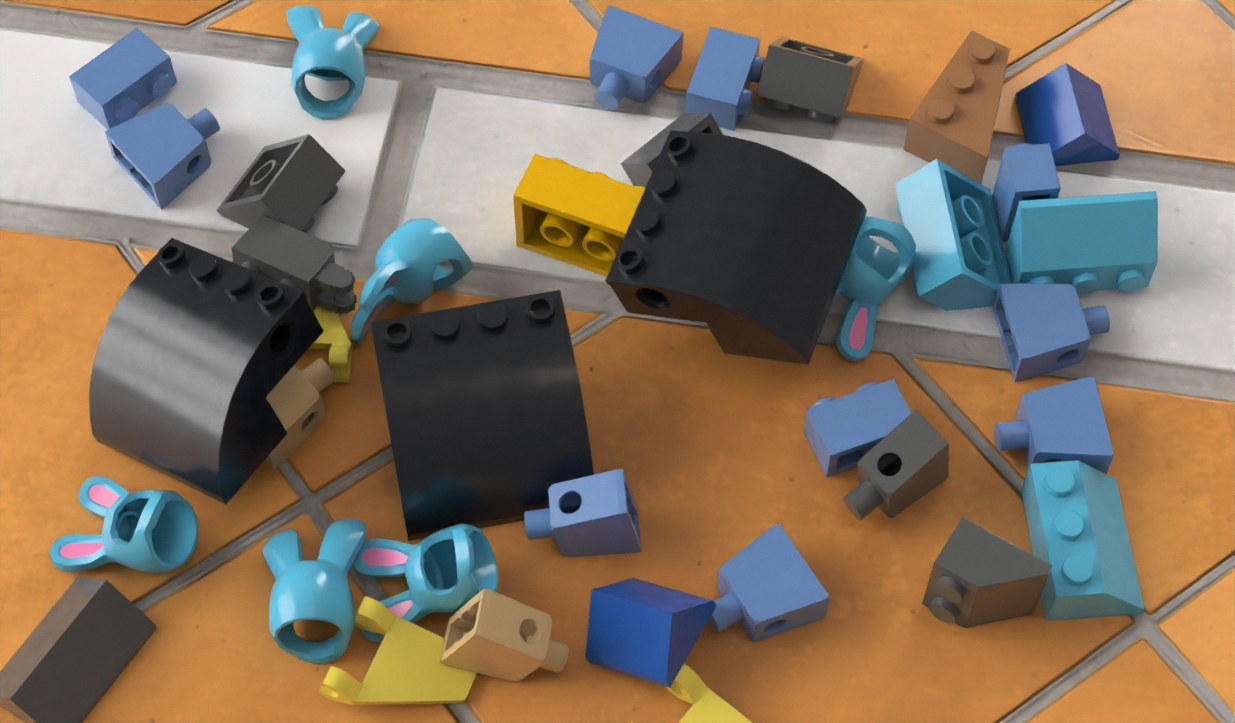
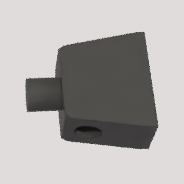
[843,410,949,520]

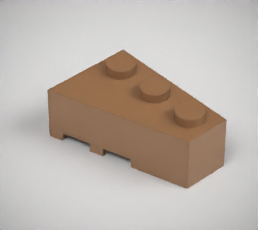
[903,30,1010,184]

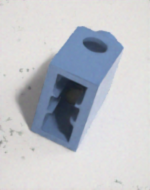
[590,5,683,109]
[105,103,220,209]
[993,283,1110,382]
[994,376,1114,474]
[524,469,642,557]
[708,523,830,642]

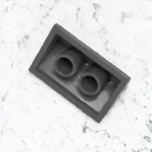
[0,577,157,723]

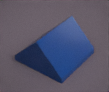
[1015,63,1120,166]
[586,578,716,688]

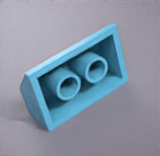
[895,159,1012,311]
[1005,191,1158,295]
[1021,460,1145,621]

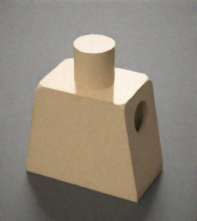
[265,358,336,469]
[440,588,569,682]

